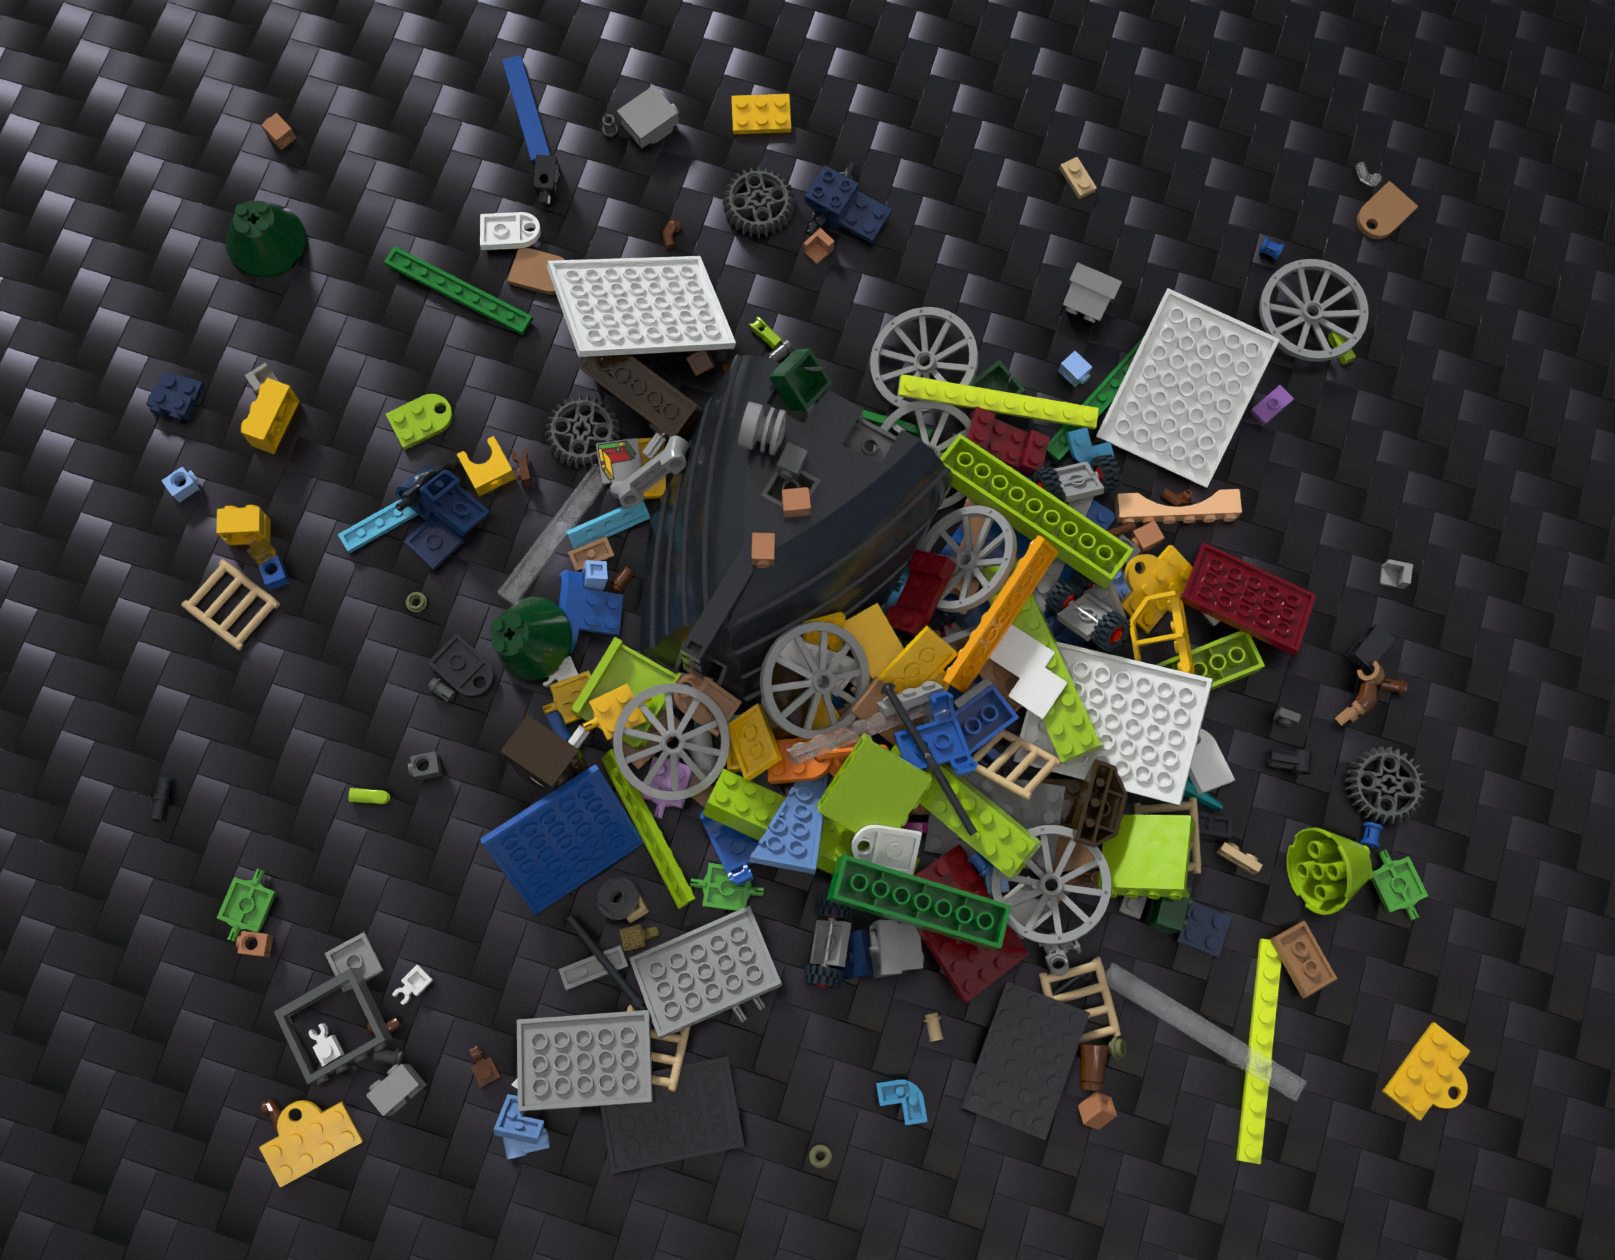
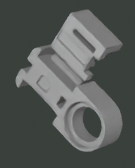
[1039,933,1081,976]

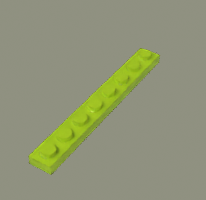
[601,749,695,909]

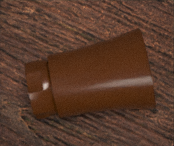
[1079,1043,1110,1091]

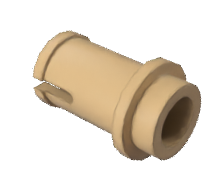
[923,1013,944,1042]

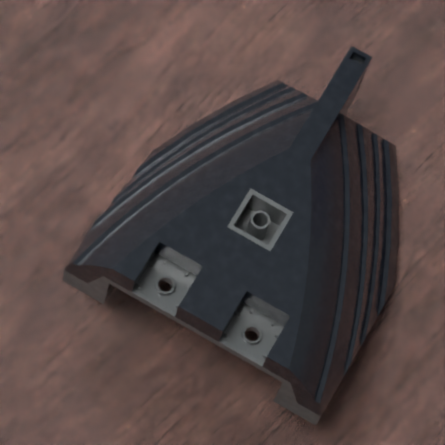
[641,355,953,713]

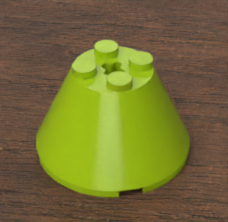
[1287,828,1373,915]

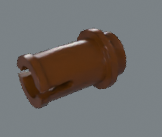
[610,566,634,594]
[1378,678,1407,696]

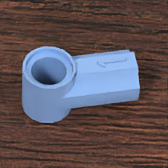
[503,1128,550,1159]

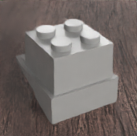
[1063,262,1122,323]
[869,920,924,979]

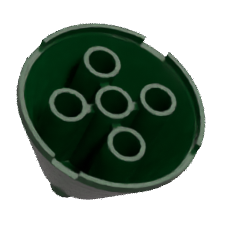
[225,201,306,277]
[491,597,572,681]

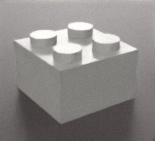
[366,1064,427,1116]

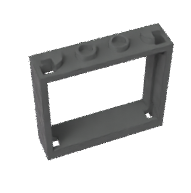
[274,968,393,1085]

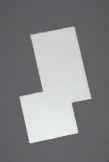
[989,624,1068,719]

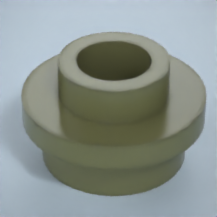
[406,592,427,613]
[1108,1037,1126,1059]
[809,1145,832,1168]

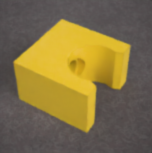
[457,436,516,497]

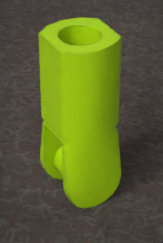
[748,317,783,350]
[1328,331,1356,365]
[349,788,390,804]

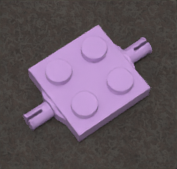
[642,747,693,819]

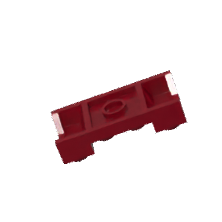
[966,406,1050,477]
[885,549,957,637]

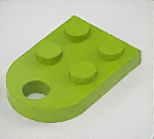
[386,394,453,450]

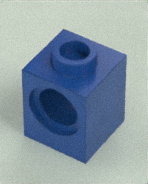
[257,555,290,590]

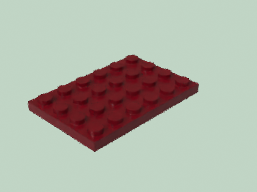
[1180,542,1316,656]
[913,844,1029,1003]

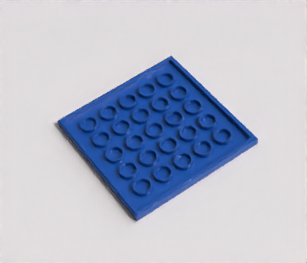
[480,764,644,915]

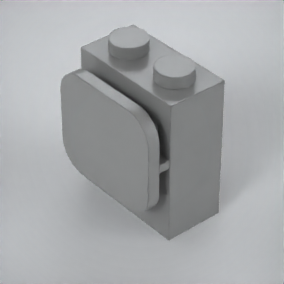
[617,85,679,148]

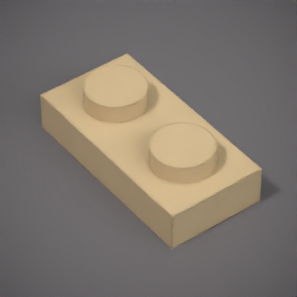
[1059,157,1097,199]
[1216,842,1262,875]

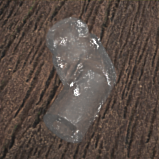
[1355,162,1381,186]

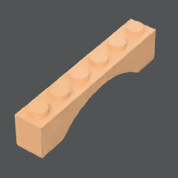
[1114,489,1242,525]

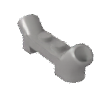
[610,436,689,507]

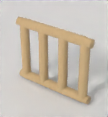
[181,559,280,651]
[972,729,1062,800]
[1133,798,1201,874]
[1039,957,1121,1043]
[627,1001,691,1092]

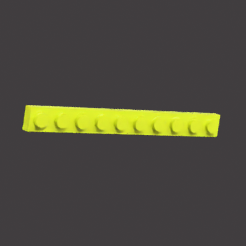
[898,374,1099,429]
[1236,939,1281,1164]

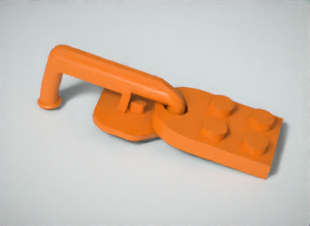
[768,737,889,784]

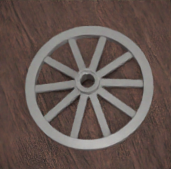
[1259,259,1369,362]
[870,307,979,413]
[873,400,971,510]
[918,506,1017,612]
[760,621,870,739]
[613,683,730,800]
[992,825,1111,945]

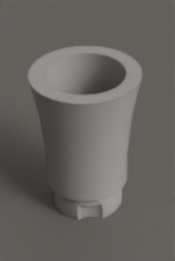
[685,731,717,777]

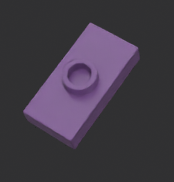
[1250,385,1294,426]

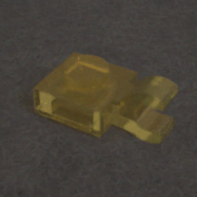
[244,533,277,566]
[619,924,659,952]

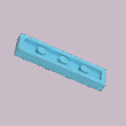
[338,499,419,554]
[566,501,650,549]

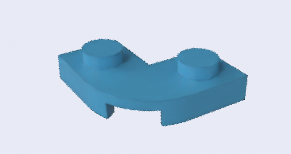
[1066,427,1114,466]
[883,568,911,615]
[876,1080,928,1125]

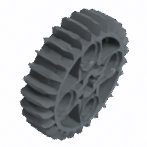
[723,166,795,238]
[545,395,620,470]
[1345,746,1427,825]

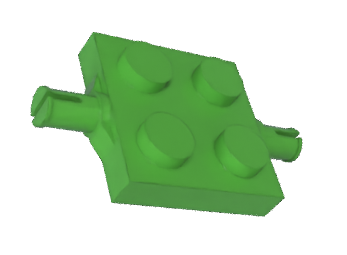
[1371,849,1428,920]
[690,863,764,911]
[217,869,277,942]

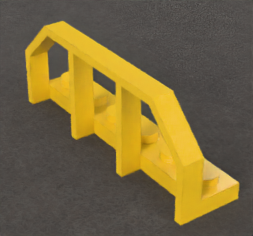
[1129,591,1195,675]

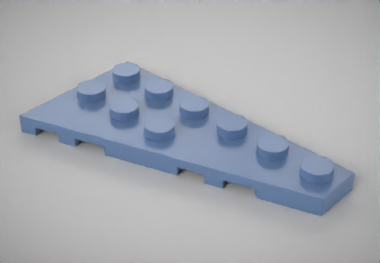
[749,772,829,874]

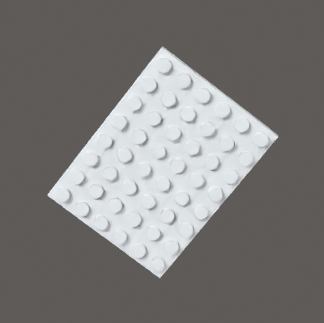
[547,256,736,357]
[1096,288,1280,488]
[1013,642,1213,806]

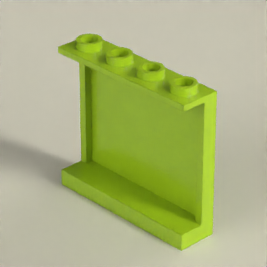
[571,637,681,751]
[817,733,933,833]
[1098,815,1196,900]

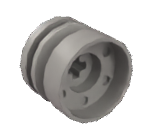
[738,402,786,456]

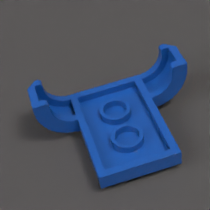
[558,570,623,653]
[894,691,978,777]
[700,810,759,886]

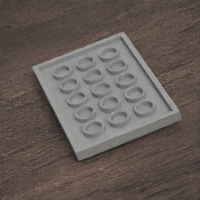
[629,906,783,1039]
[517,1010,653,1112]

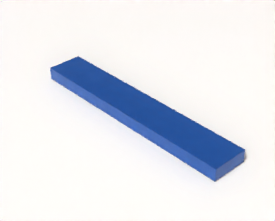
[502,55,550,163]

